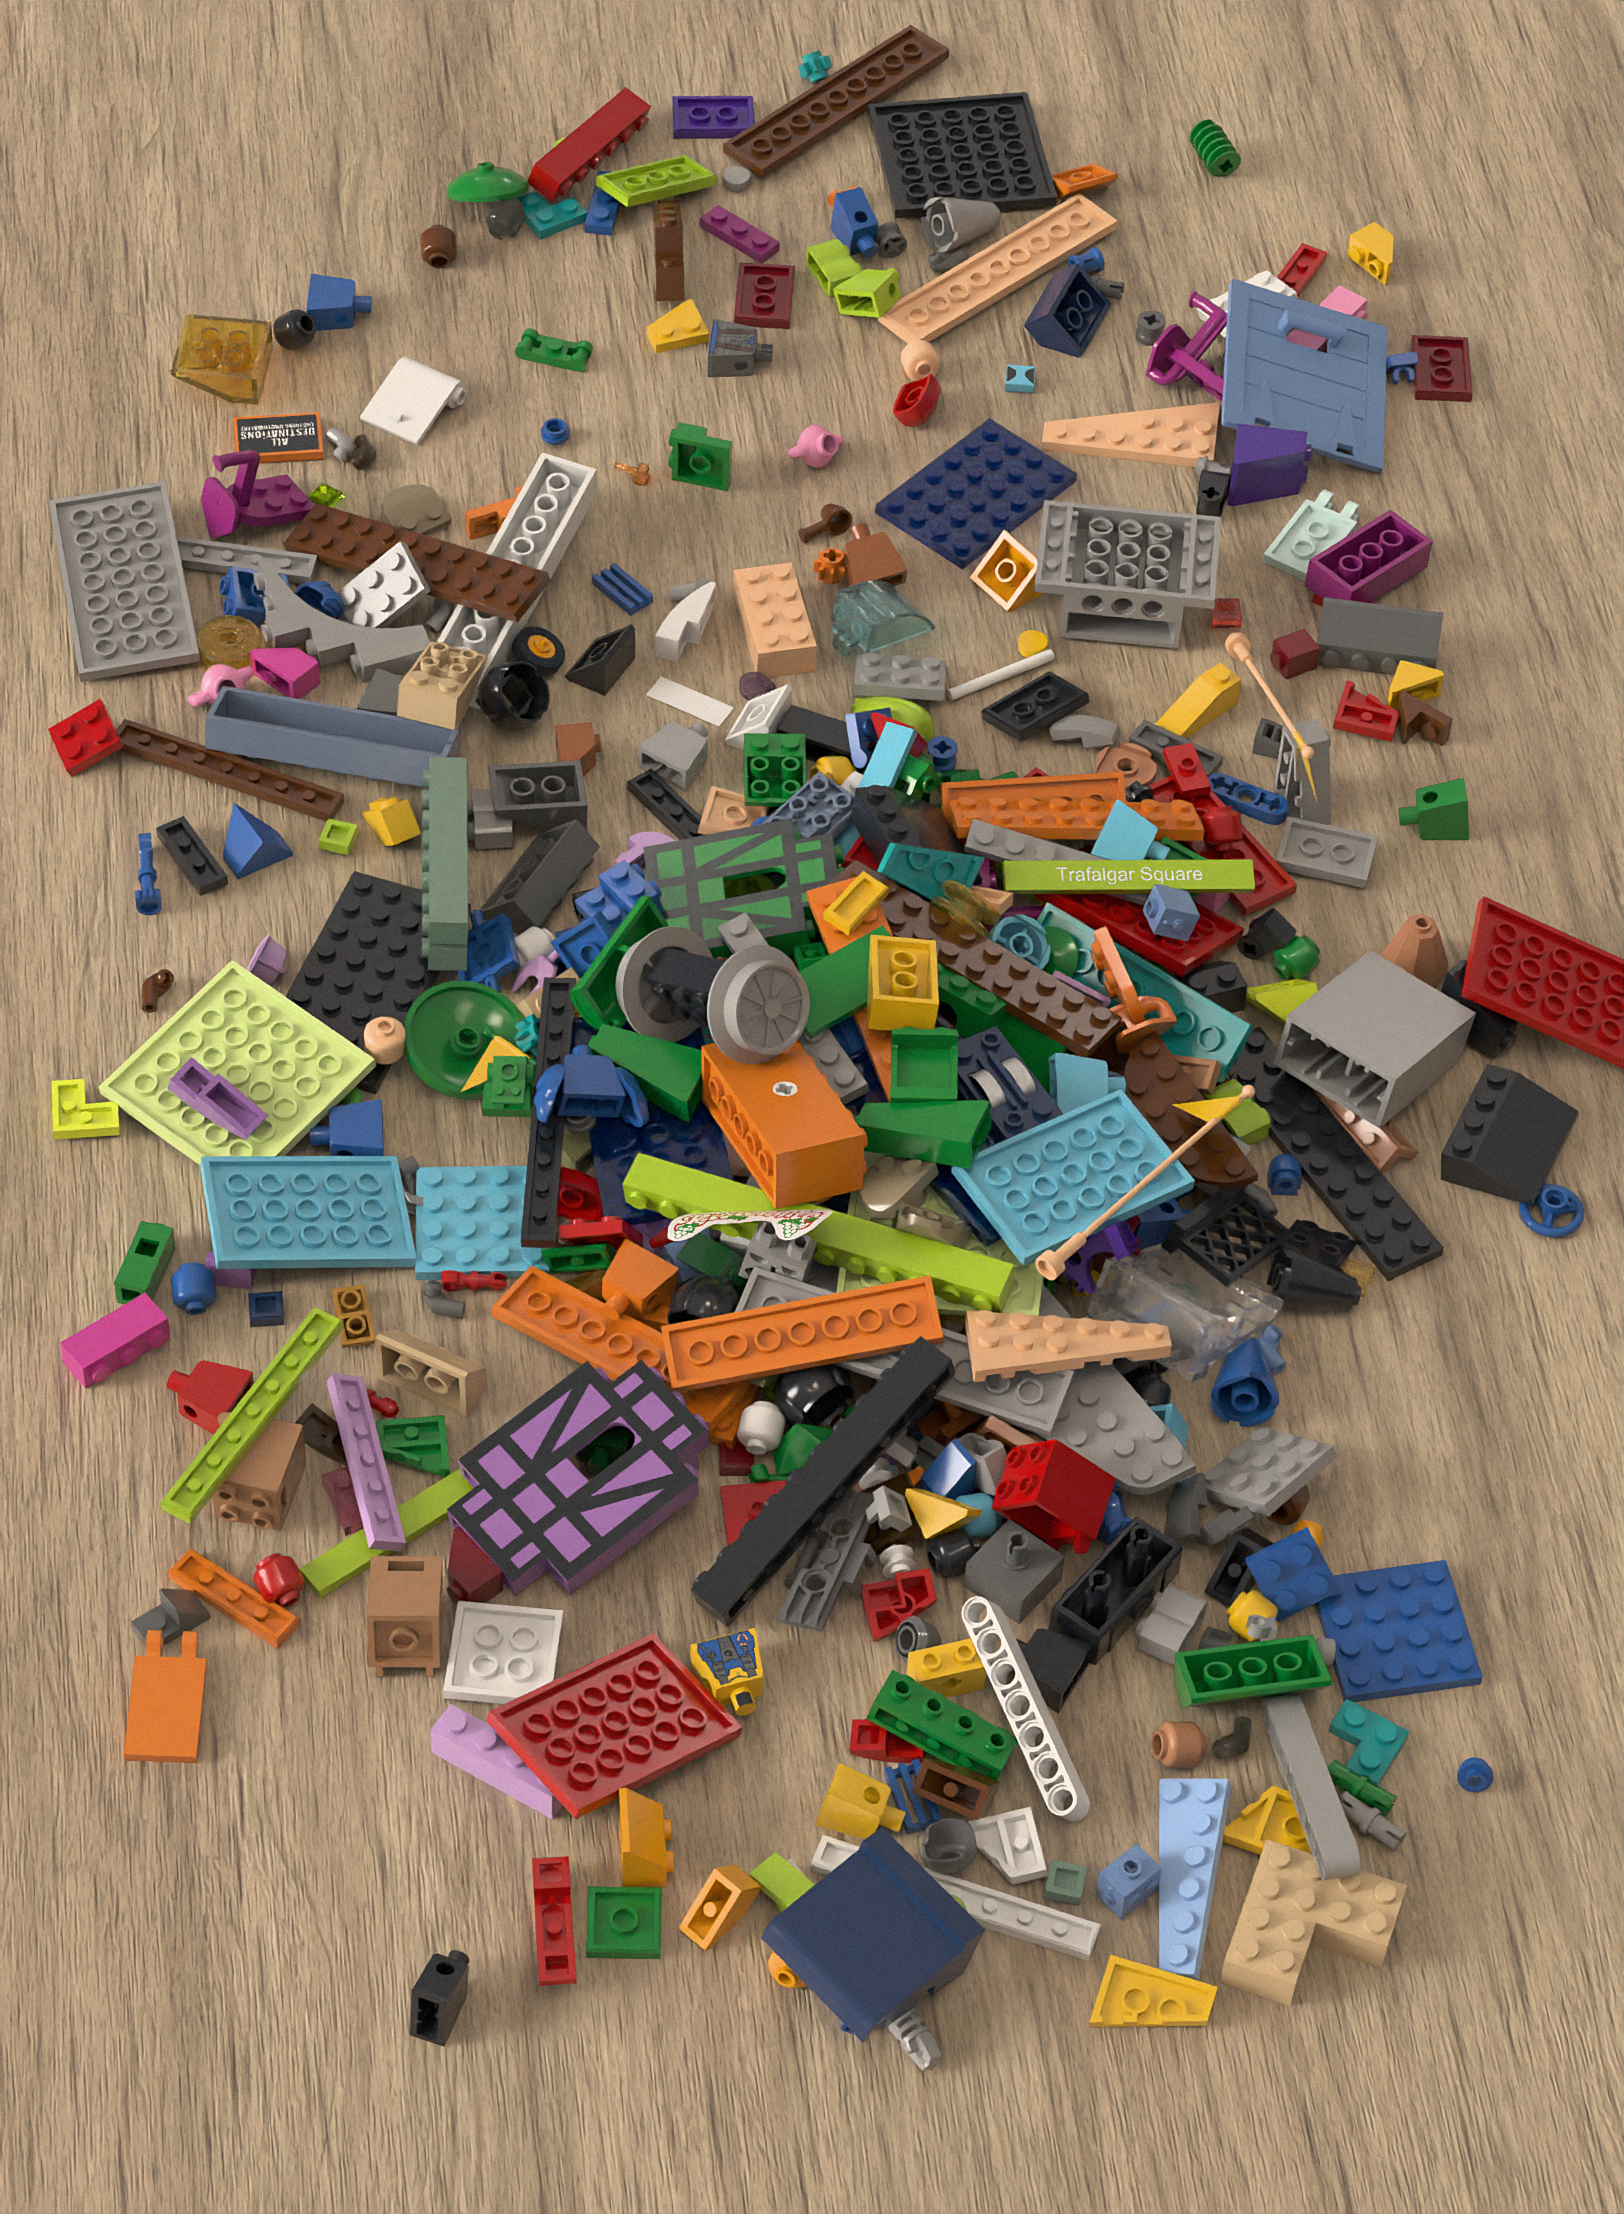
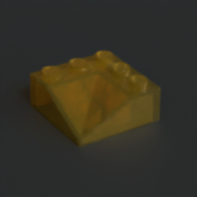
[171,314,273,405]

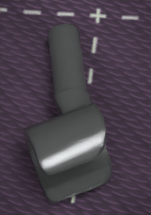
[399,1156,419,1195]

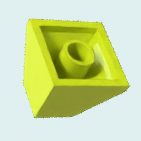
[1245,979,1317,1024]

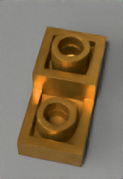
[331,1284,375,1348]

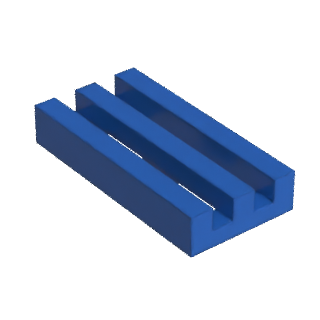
[592,563,653,616]
[884,1759,942,1834]

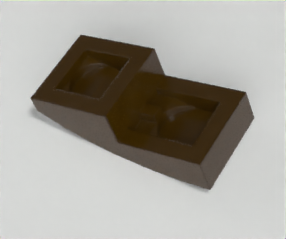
[295,1403,348,1466]

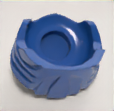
[294,581,344,619]
[1097,1484,1132,1545]

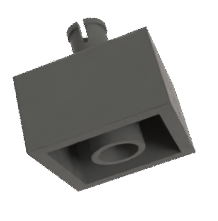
[964,1519,1065,1624]

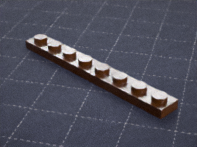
[117,719,344,821]

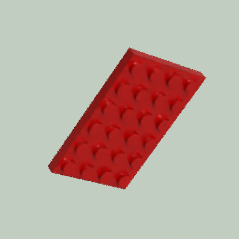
[1034,844,1244,976]
[1461,896,1624,1069]
[486,1633,743,1819]

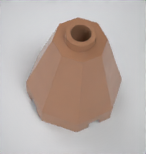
[1381,914,1449,989]

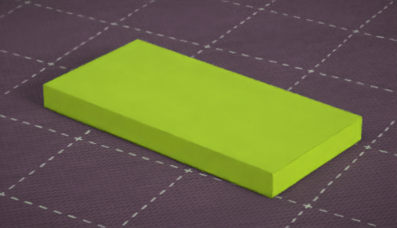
[596,155,718,207]

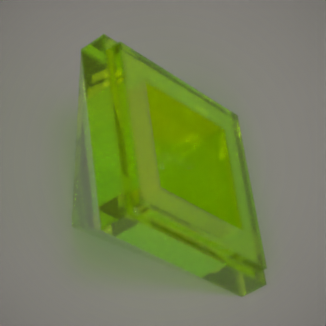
[306,482,345,508]

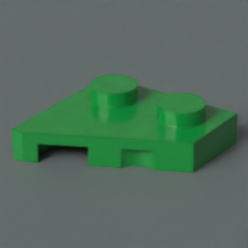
[376,1415,450,1477]

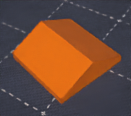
[1051,163,1118,200]

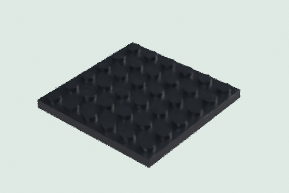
[868,92,1057,219]

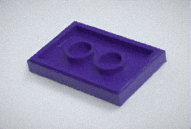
[672,96,755,139]

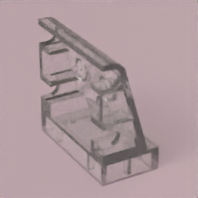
[1085,1244,1284,1382]

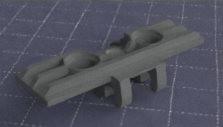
[776,1490,877,1631]

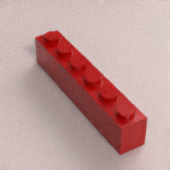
[527,87,651,202]

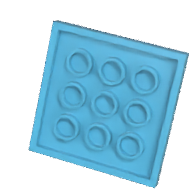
[415,1166,550,1280]

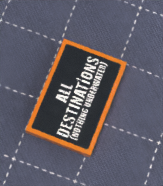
[233,412,323,463]

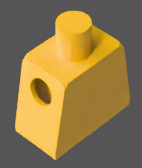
[815,1763,906,1839]

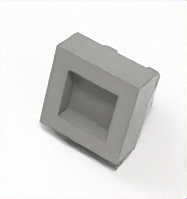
[865,1486,912,1532]

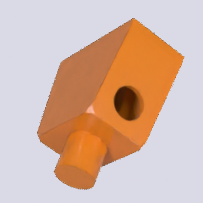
[602,1239,679,1320]

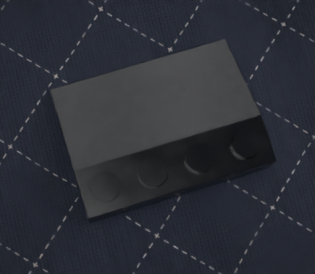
[851,785,983,890]
[1441,1064,1579,1206]

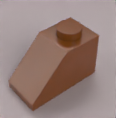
[555,722,601,777]

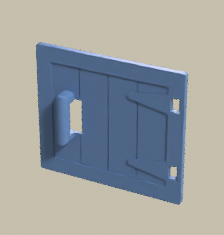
[1221,279,1387,473]

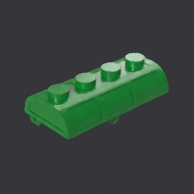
[570,896,669,1030]

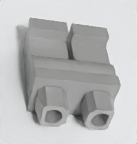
[738,1221,817,1283]

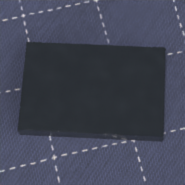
[981,671,1090,742]

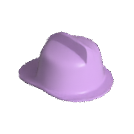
[247,935,287,985]

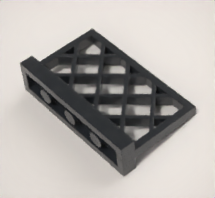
[1161,1185,1289,1288]

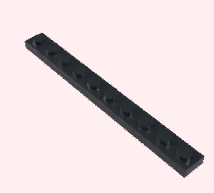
[521,977,576,1248]

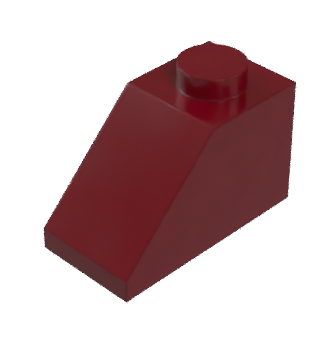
[447,1526,503,1604]

